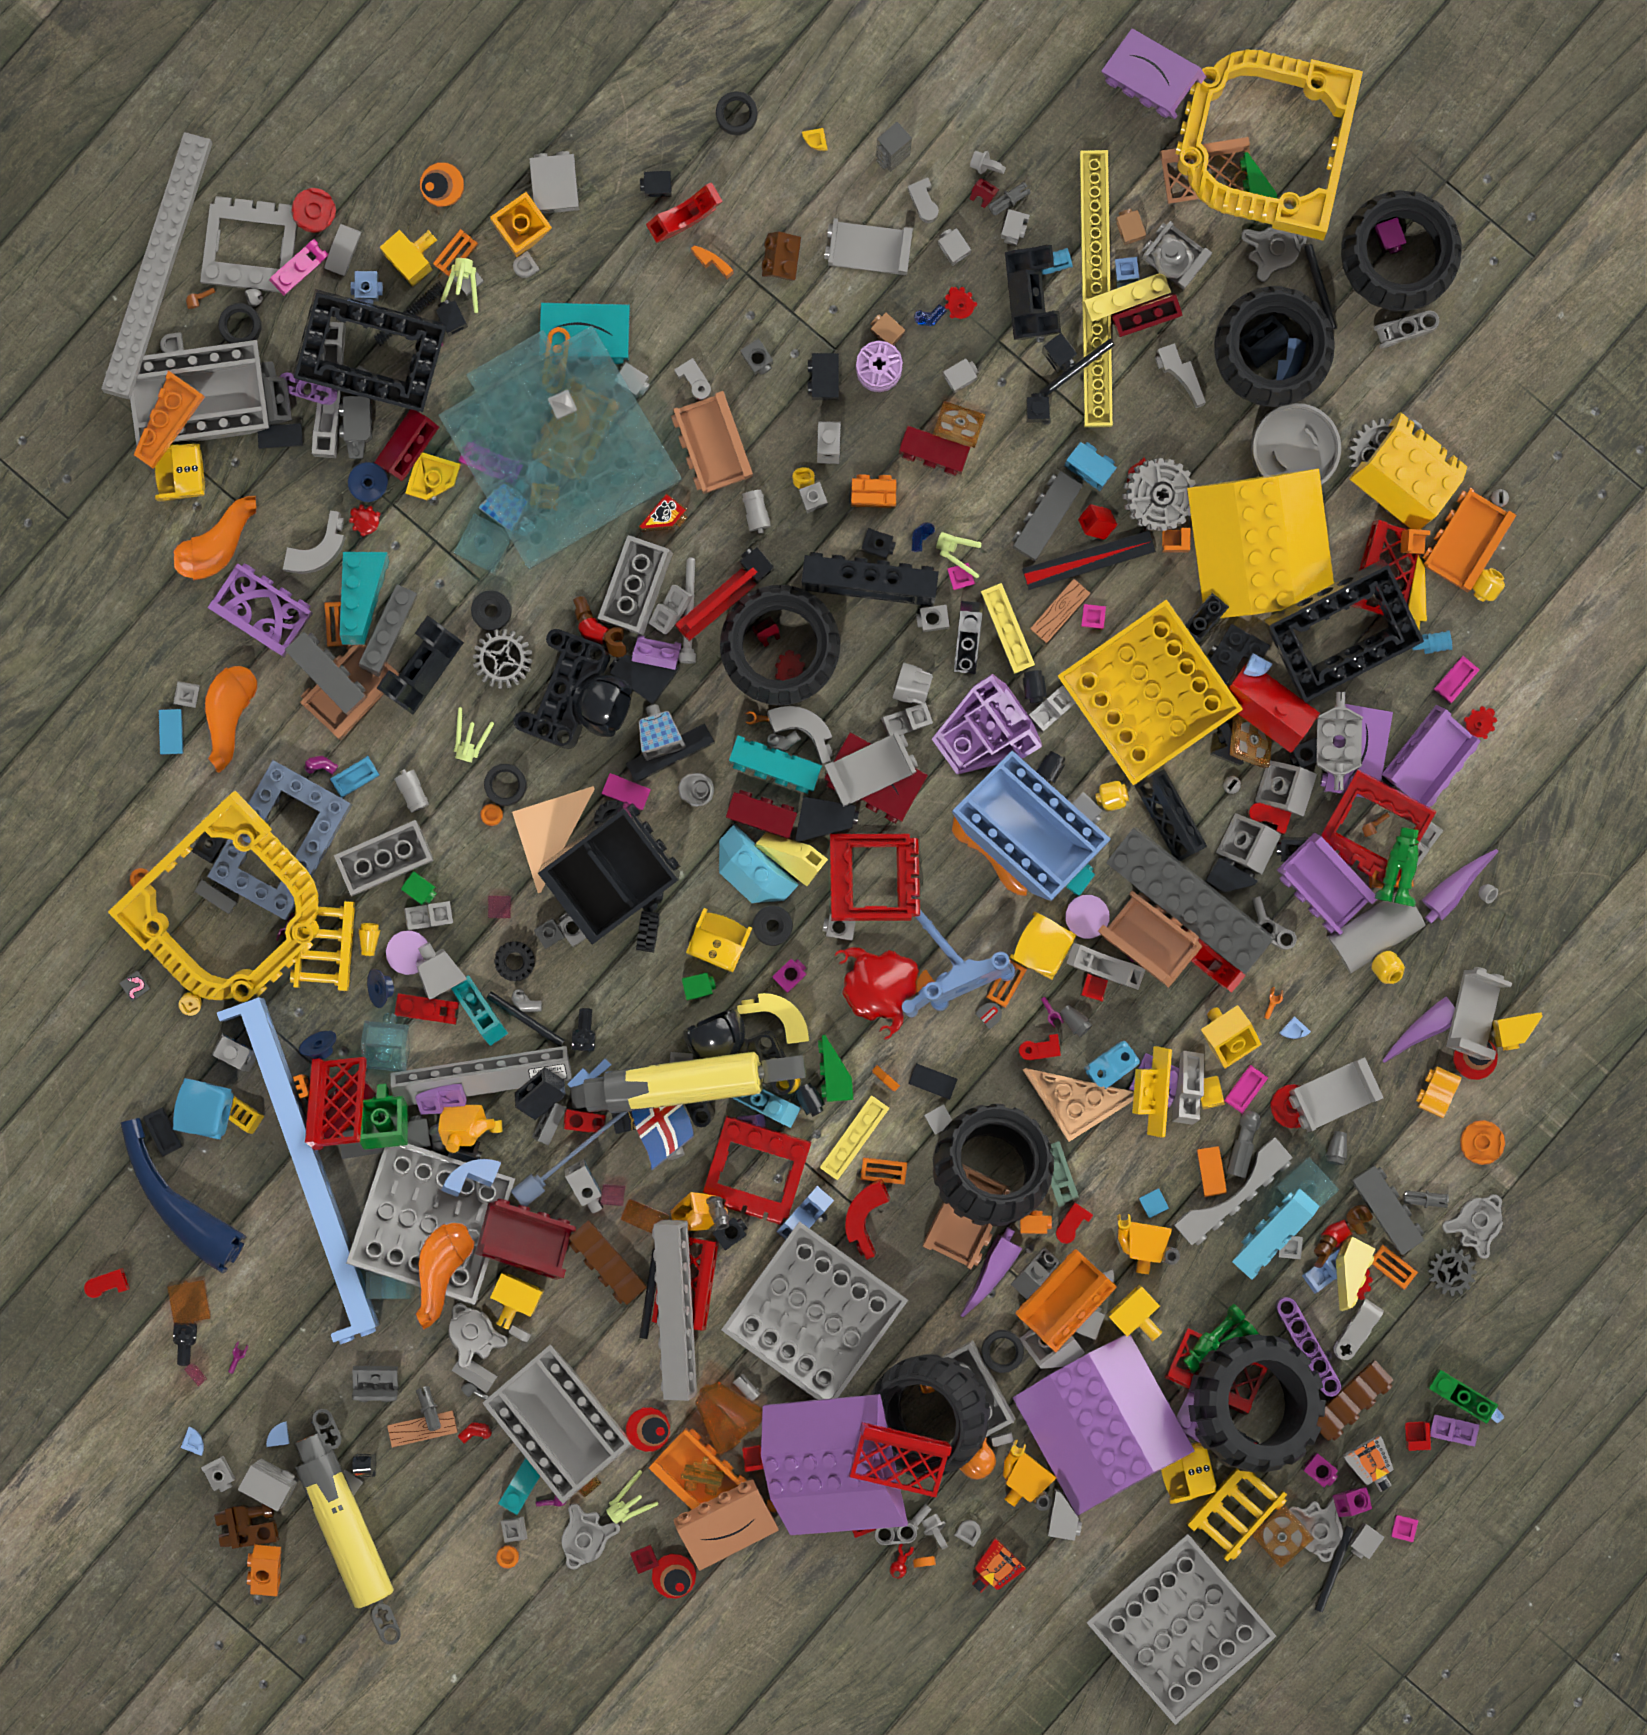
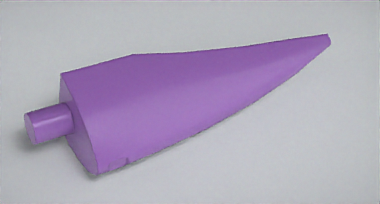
[1422,849,1499,923]
[1383,996,1455,1063]
[960,1227,1023,1317]

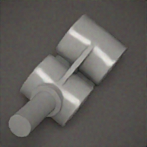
[1252,896,1297,950]
[875,1504,932,1545]

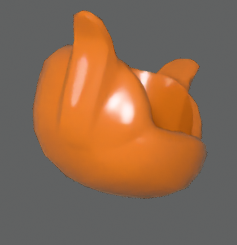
[959,1437,996,1480]

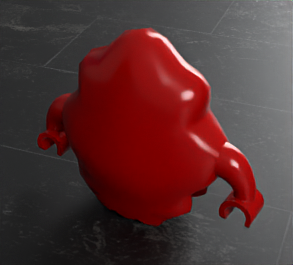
[834,947,919,1040]

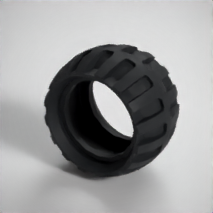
[1341,190,1462,311]
[1214,286,1335,407]
[720,585,840,705]
[932,1104,1054,1227]
[871,1354,990,1478]

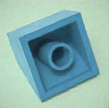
[1064,442,1117,491]

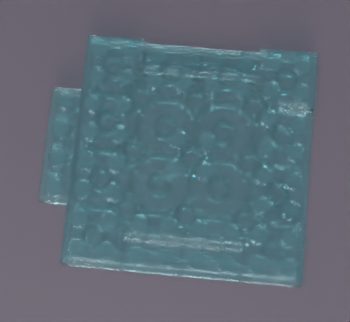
[439,326,682,570]

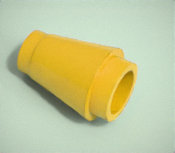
[358,923,381,956]

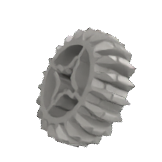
[473,629,533,689]

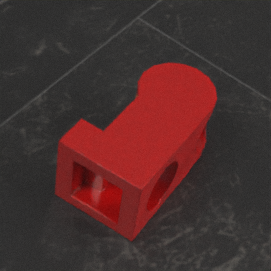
[1248,803,1291,835]
[1019,1034,1061,1060]
[563,1109,606,1133]
[1056,1202,1093,1244]
[84,1268,130,1298]

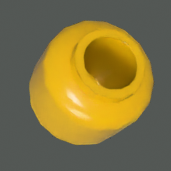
[1473,568,1505,602]
[1095,781,1129,812]
[1371,951,1405,984]

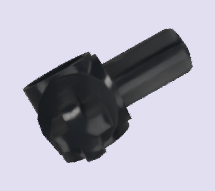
[572,1008,596,1052]
[173,1322,197,1366]

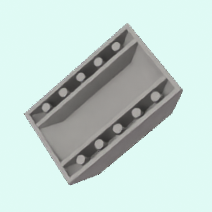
[130,340,269,445]
[483,1345,632,1504]

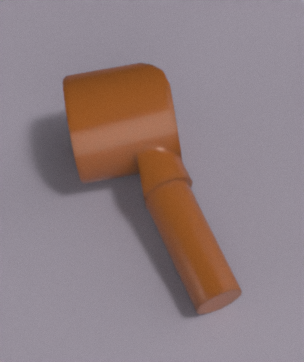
[186,288,215,309]
[1362,812,1390,837]

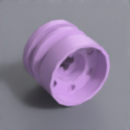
[856,341,903,392]

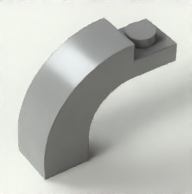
[283,510,346,574]
[767,706,833,765]
[1066,943,1145,990]

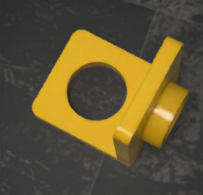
[1201,1076,1225,1110]

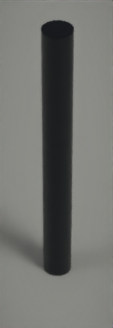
[1304,244,1337,330]
[1040,339,1115,397]
[486,991,565,1047]
[639,1249,656,1339]
[1315,1526,1355,1613]

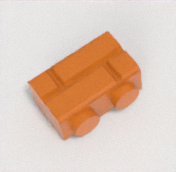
[851,474,896,508]

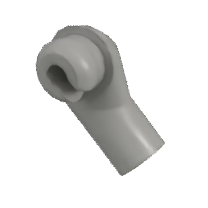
[767,731,801,751]
[512,989,542,1012]

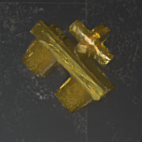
[681,1457,725,1495]

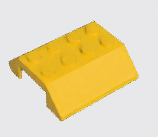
[1349,412,1467,530]

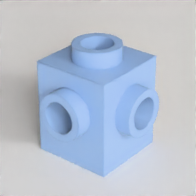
[351,271,383,304]

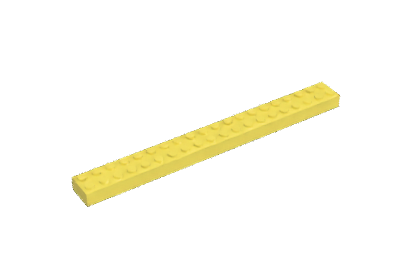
[1080,150,1113,427]

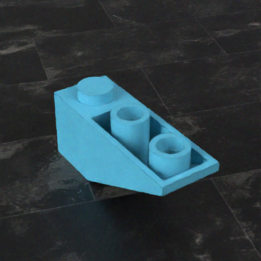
[733,1089,801,1128]

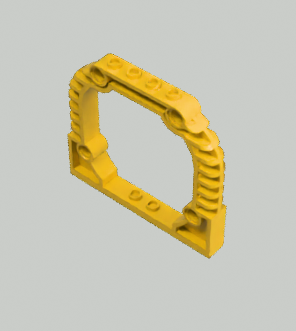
[1175,49,1363,241]
[108,791,319,1002]

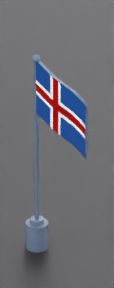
[511,1104,694,1206]

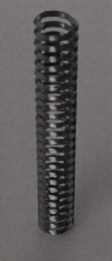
[374,280,445,346]

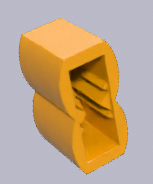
[1416,1066,1462,1118]

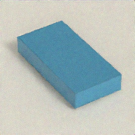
[159,709,183,755]
[330,756,380,798]

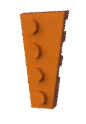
[134,371,205,469]

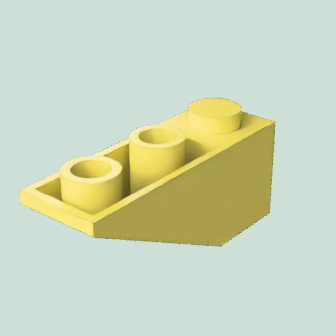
[755,832,828,886]
[1336,1237,1375,1311]

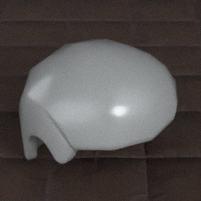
[678,773,714,807]

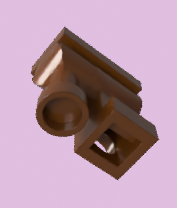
[214,1503,280,1549]

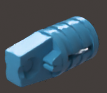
[1041,248,1073,275]
[1412,630,1452,654]

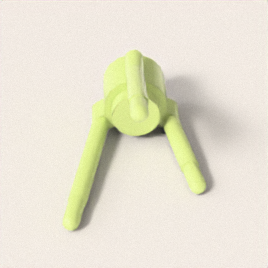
[441,258,478,313]
[936,532,981,578]
[454,707,494,763]
[606,1470,658,1524]

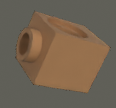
[1116,209,1146,246]
[871,312,905,346]

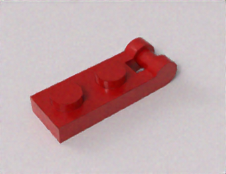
[394,993,459,1025]

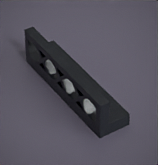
[626,723,715,783]
[1134,769,1207,861]

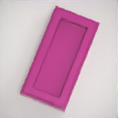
[1433,656,1480,704]
[602,773,651,810]
[1224,1065,1268,1114]

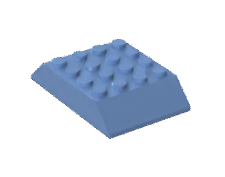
[952,751,1111,901]

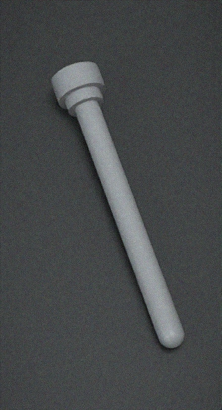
[678,557,696,664]

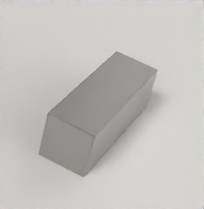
[452,1360,497,1393]

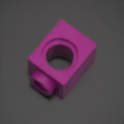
[1374,218,1406,255]
[772,959,807,993]
[1301,1452,1338,1487]
[1333,1487,1372,1517]

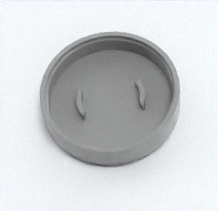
[1251,403,1341,485]

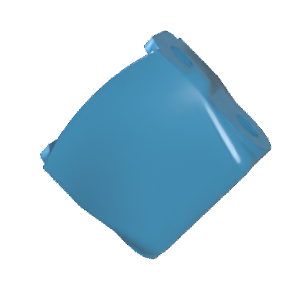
[1084,1041,1140,1089]
[173,1078,234,1139]

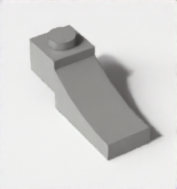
[1155,343,1206,408]
[1172,1051,1204,1125]

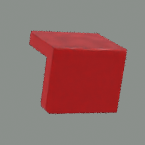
[1078,504,1118,539]
[1080,974,1108,1002]
[1405,1421,1431,1451]
[742,1445,764,1472]

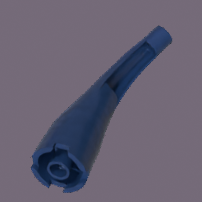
[120,1118,247,1274]

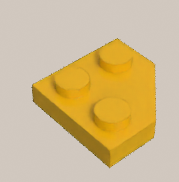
[405,452,461,501]

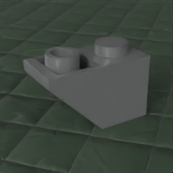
[1011,1247,1060,1299]

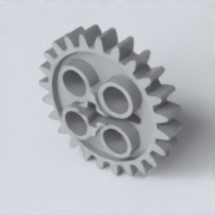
[1347,418,1414,468]

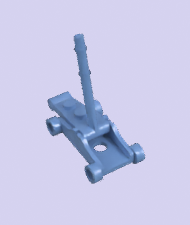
[902,898,1016,1017]

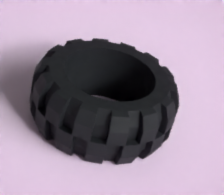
[1188,1334,1326,1472]

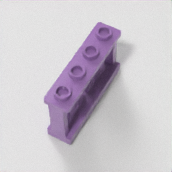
[208,563,313,657]

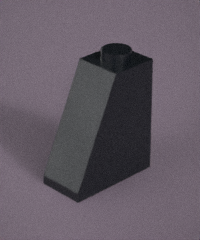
[609,655,679,705]
[796,797,859,842]

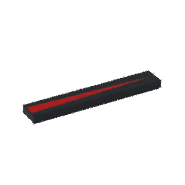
[1022,531,1156,591]

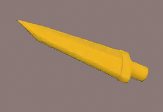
[1408,555,1427,631]

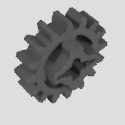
[1427,1247,1477,1296]

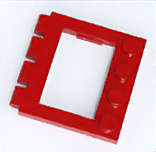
[1320,769,1436,883]
[830,834,920,921]
[703,1116,812,1225]

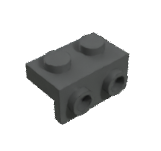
[352,1366,399,1402]

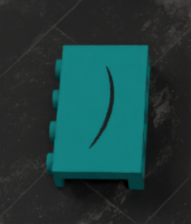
[540,303,630,364]

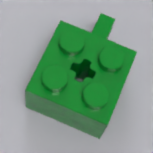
[360,1084,408,1150]

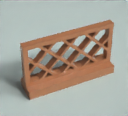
[1159,137,1250,204]

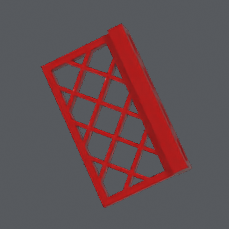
[1351,520,1426,616]
[675,568,757,641]
[305,1057,367,1150]
[652,1237,719,1331]
[1165,1328,1268,1415]
[849,1422,952,1497]

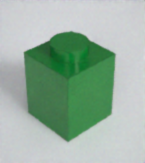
[401,871,437,905]
[682,972,716,1001]

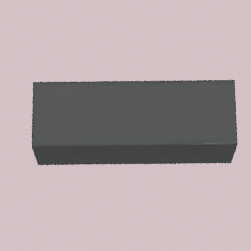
[194,880,238,915]
[532,1103,566,1146]

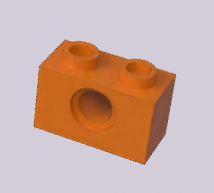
[247,1545,281,1596]

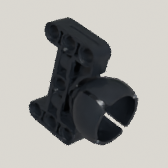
[513,629,632,749]
[683,1009,795,1128]

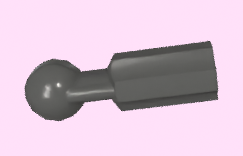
[1227,1111,1261,1178]

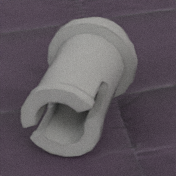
[733,1374,760,1403]

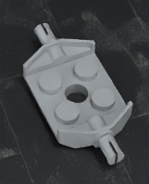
[1316,692,1363,791]

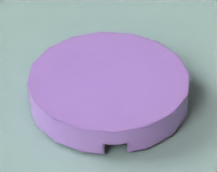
[1065,895,1109,939]
[386,931,428,975]

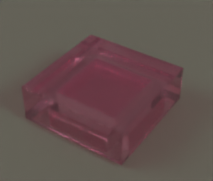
[488,896,511,918]
[601,1184,625,1206]
[184,1363,207,1386]

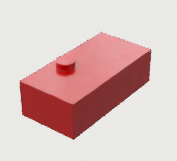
[1228,660,1320,753]

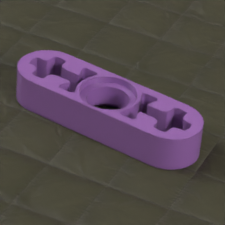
[280,373,337,405]

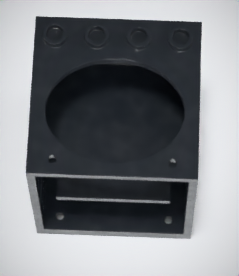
[538,801,681,945]

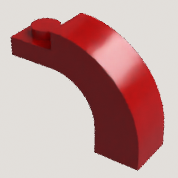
[646,183,723,243]
[1183,926,1246,993]
[845,1179,891,1260]

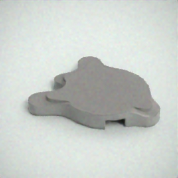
[1241,226,1307,282]
[1442,1194,1503,1259]
[448,1303,508,1369]
[1288,1498,1343,1562]
[561,1503,620,1570]

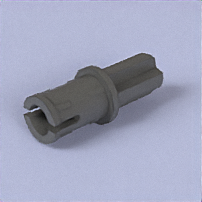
[988,182,1031,216]
[1403,1190,1449,1208]
[416,1386,441,1431]

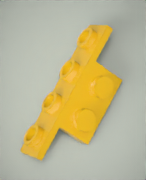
[1132,1046,1172,1138]

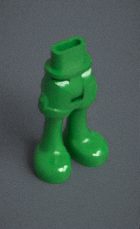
[1183,1304,1259,1374]

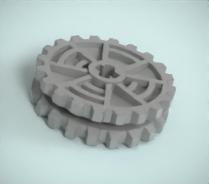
[1123,458,1196,531]

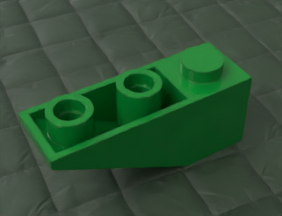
[1239,152,1278,199]
[818,1035,854,1102]
[1427,1369,1498,1424]

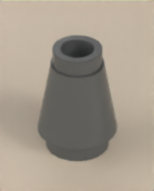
[1060,1005,1092,1038]
[1325,1131,1347,1165]

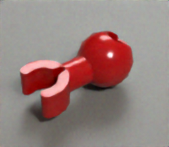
[889,1544,914,1579]

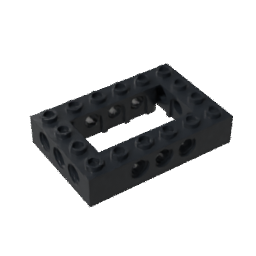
[292,289,446,412]
[801,552,939,607]
[1264,559,1424,703]

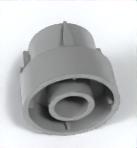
[893,663,933,704]

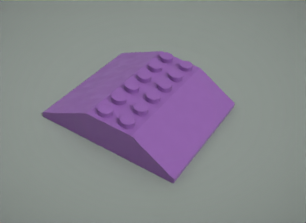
[1013,1334,1195,1516]
[761,1394,908,1535]

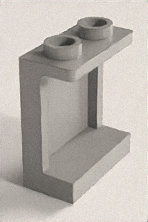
[529,151,580,214]
[1142,221,1212,291]

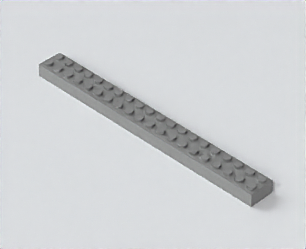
[101,132,212,400]

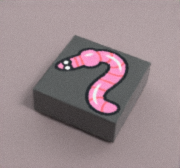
[119,971,151,1002]

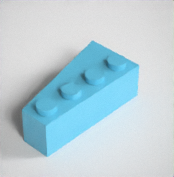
[1232,1188,1320,1279]

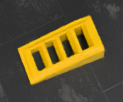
[229,1096,264,1134]

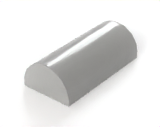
[334,820,434,897]
[1326,892,1426,974]

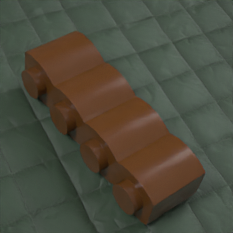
[568,1220,647,1305]
[1317,1359,1393,1441]

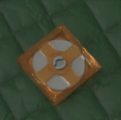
[933,401,986,448]
[1230,714,1272,769]
[1252,1504,1314,1568]

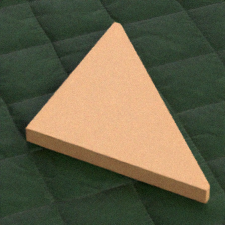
[512,786,595,893]
[1023,1068,1134,1142]

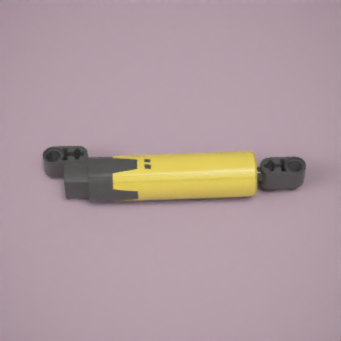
[570,1052,806,1114]
[294,1409,401,1645]

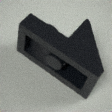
[1210,722,1244,766]

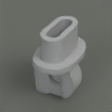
[970,151,1006,174]
[922,1514,948,1550]

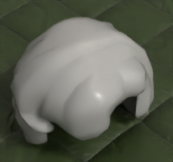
[1152,234,1194,278]

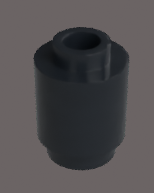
[1022,670,1047,703]
[1036,751,1066,784]
[795,1083,825,1117]

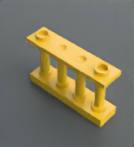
[290,901,355,991]
[1186,1468,1287,1561]

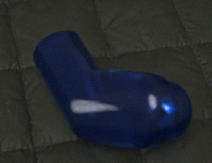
[914,304,947,326]
[911,522,935,552]

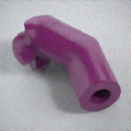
[304,756,338,775]

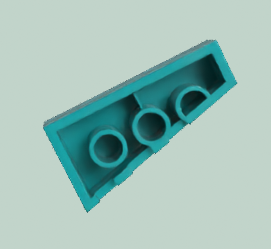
[340,552,390,645]
[729,735,822,794]

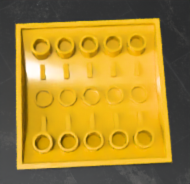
[1187,468,1334,618]
[1058,599,1243,785]

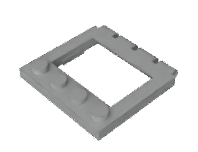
[200,196,297,294]

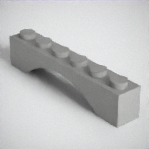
[312,322,346,458]
[1173,1137,1293,1246]

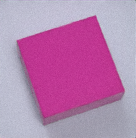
[947,563,975,591]
[1081,604,1106,629]
[1391,1515,1418,1542]

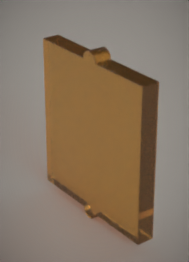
[167,1280,211,1323]

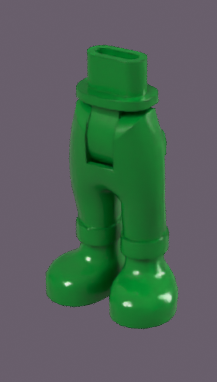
[1374,827,1419,907]

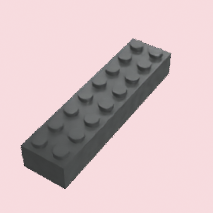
[1106,827,1275,974]

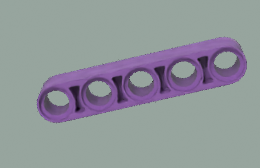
[1275,1297,1341,1396]

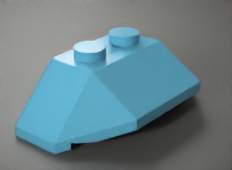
[719,824,799,903]

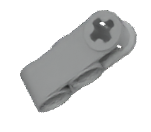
[1373,311,1439,349]
[1333,1298,1384,1360]

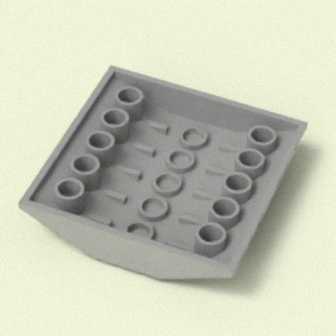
[346,1144,515,1305]
[721,1221,908,1400]
[1086,1534,1276,1725]

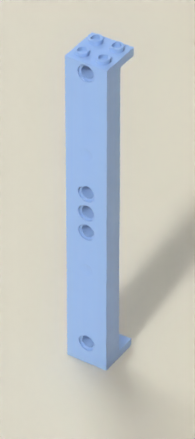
[217,998,380,1344]

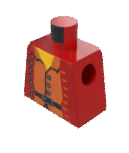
[972,1537,1026,1593]

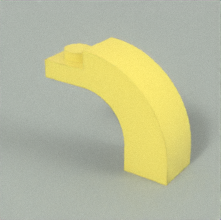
[737,993,809,1044]

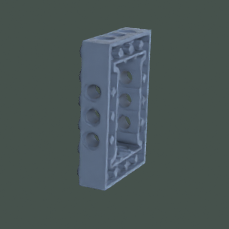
[207,760,353,921]

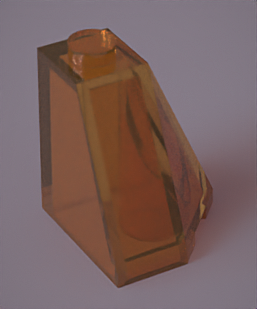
[695,1381,762,1455]

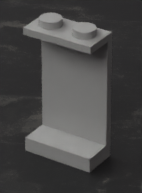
[824,218,913,275]
[824,731,918,807]
[1446,967,1512,1060]
[1289,1057,1383,1132]

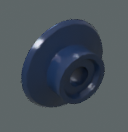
[348,462,388,502]
[367,968,394,1008]
[299,1031,336,1060]

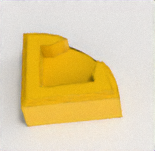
[802,128,827,151]

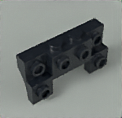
[1005,244,1061,340]
[377,615,464,715]
[1207,624,1270,684]

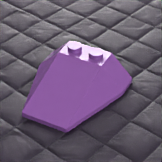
[932,674,1042,774]

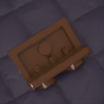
[761,231,801,281]

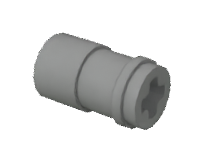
[742,490,771,534]
[394,769,429,813]

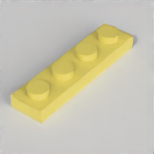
[1082,273,1171,322]
[981,583,1035,674]
[820,1095,889,1180]

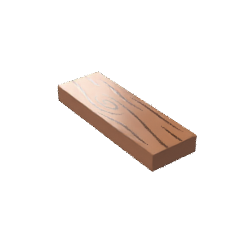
[1030,579,1090,644]
[387,1410,458,1447]

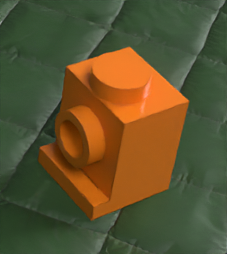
[1020,1211,1052,1234]

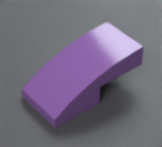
[415,1084,467,1114]
[1430,1415,1480,1447]

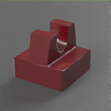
[970,178,1000,208]
[751,616,780,647]
[630,1544,659,1574]

